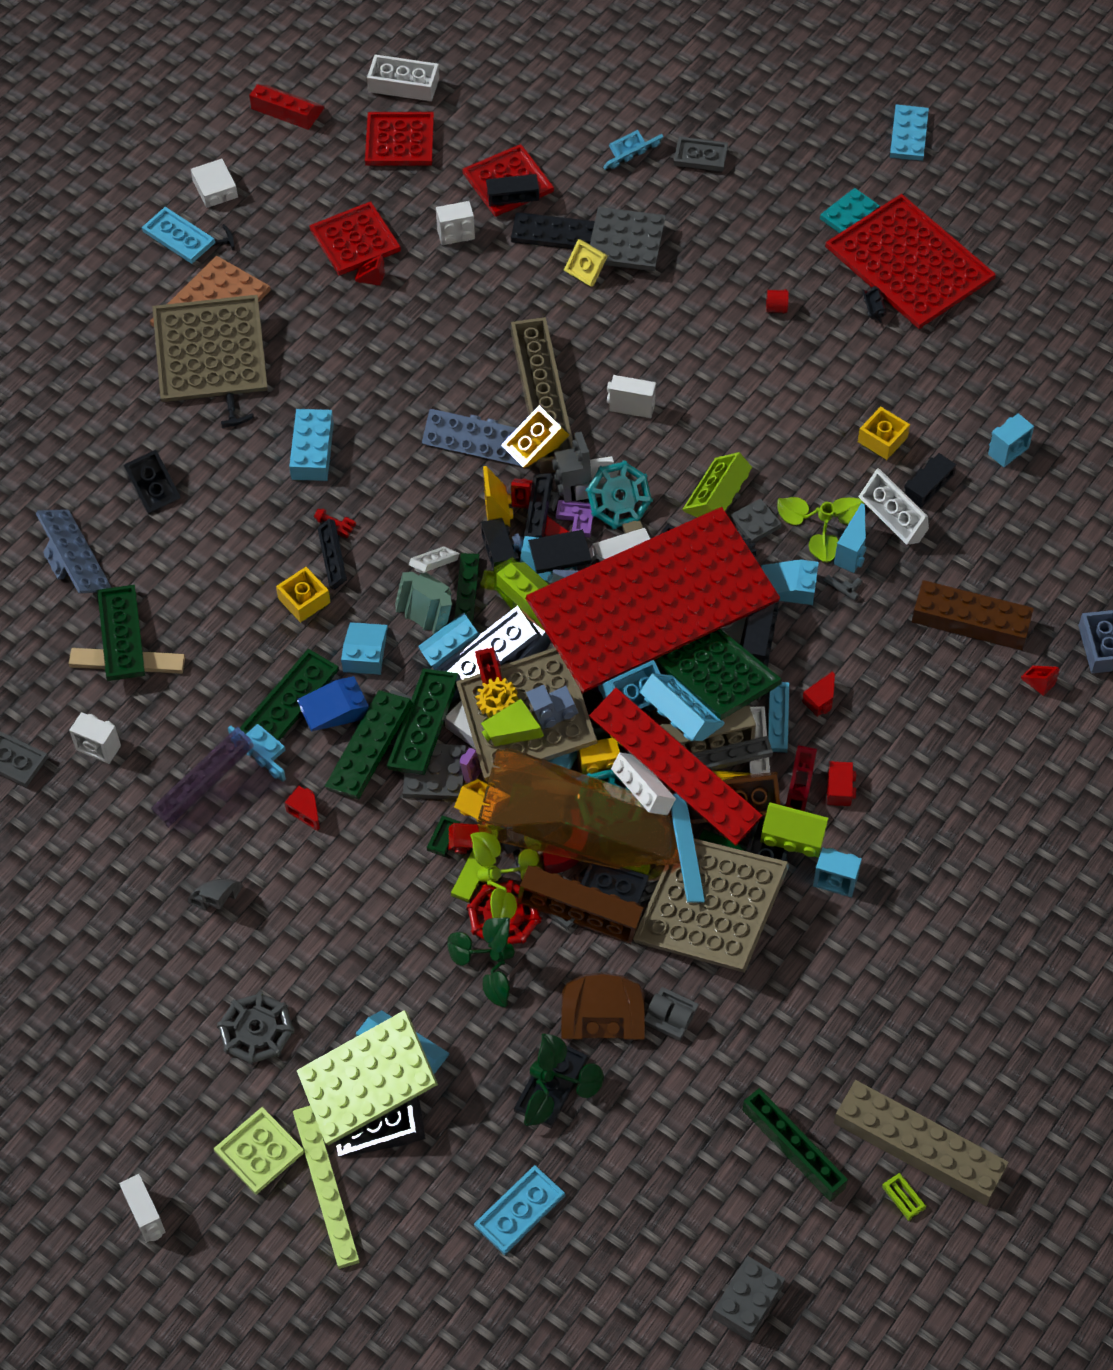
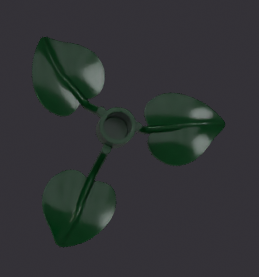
[447,917,515,1007]
[524,1033,604,1126]

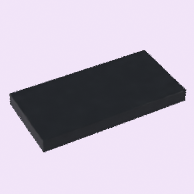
[514,1046,589,1129]

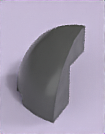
[188,879,243,911]

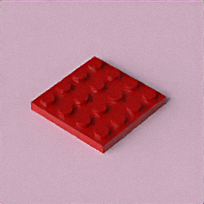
[365,112,434,166]
[462,144,554,217]
[309,201,401,276]

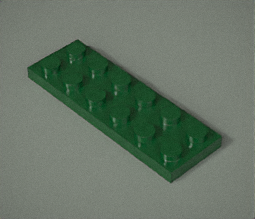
[97,585,145,681]
[238,649,339,741]
[387,668,460,775]
[325,690,413,800]

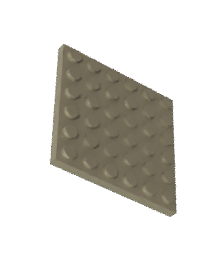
[152,295,268,402]
[456,647,598,782]
[633,838,790,973]

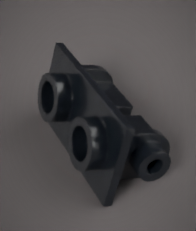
[862,286,886,323]

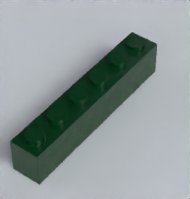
[742,1088,848,1202]

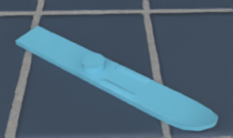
[671,794,705,903]

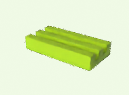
[882,1173,926,1221]

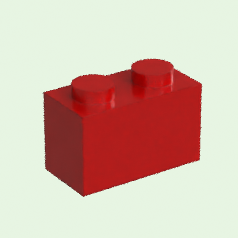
[827,761,856,806]

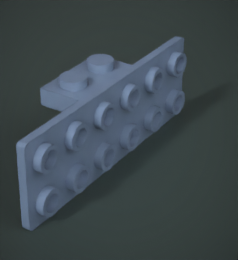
[422,409,521,466]
[36,510,112,593]

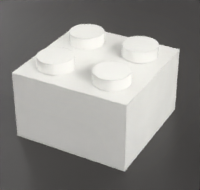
[436,201,475,245]
[69,712,121,764]

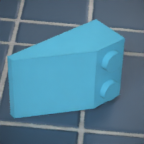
[834,503,867,573]
[761,559,819,605]
[341,622,388,675]

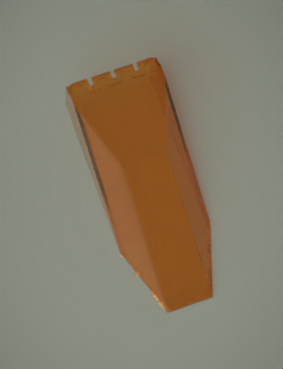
[477,748,680,869]

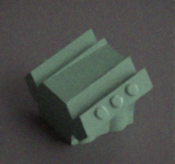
[395,572,452,635]

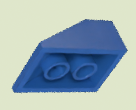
[297,676,369,731]

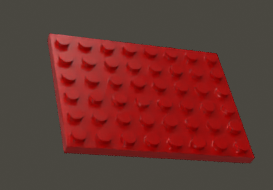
[825,193,996,329]

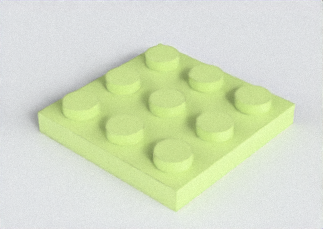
[214,1107,305,1195]

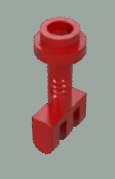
[314,508,356,538]

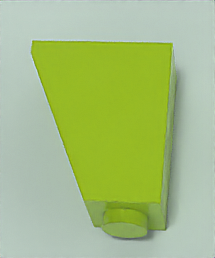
[481,699,544,746]

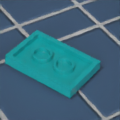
[820,188,880,233]

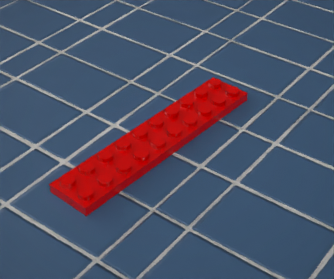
[589,687,763,846]

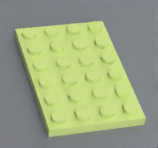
[297,1010,438,1145]

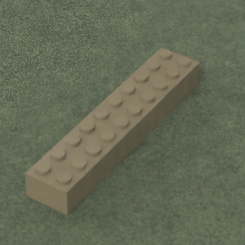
[511,317,573,474]

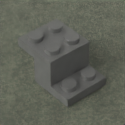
[552,432,592,502]

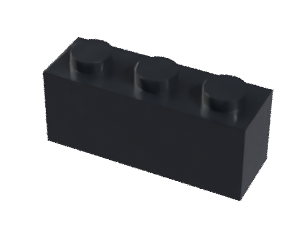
[486,174,539,206]
[904,453,957,508]
[481,518,519,575]

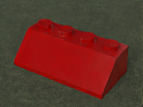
[249,84,325,130]

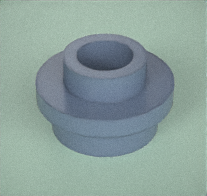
[511,534,524,552]

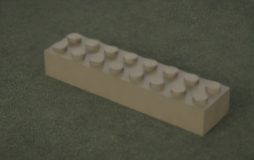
[834,1080,1009,1206]

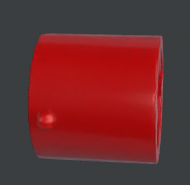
[766,289,788,314]

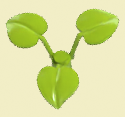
[777,497,864,563]
[470,832,544,919]

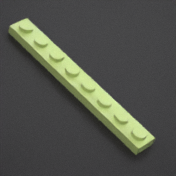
[293,1106,360,1269]

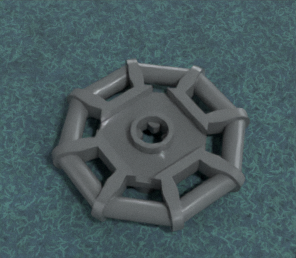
[217,992,295,1065]

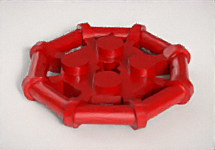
[466,880,542,944]

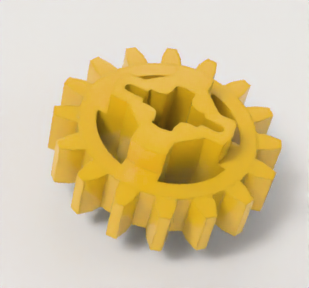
[475,677,519,718]

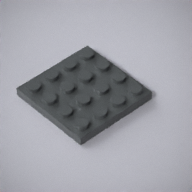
[590,207,665,271]

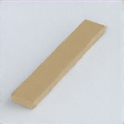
[69,648,185,674]

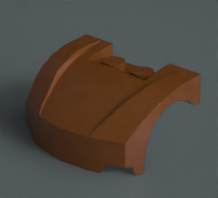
[561,972,645,1039]

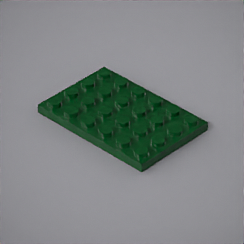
[654,629,782,720]

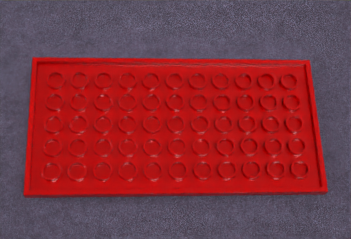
[525,507,780,693]

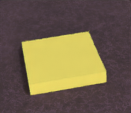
[564,239,608,287]

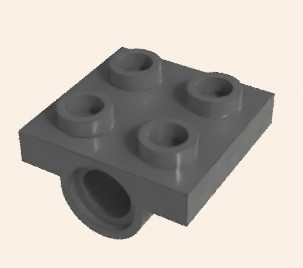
[645,987,699,1041]

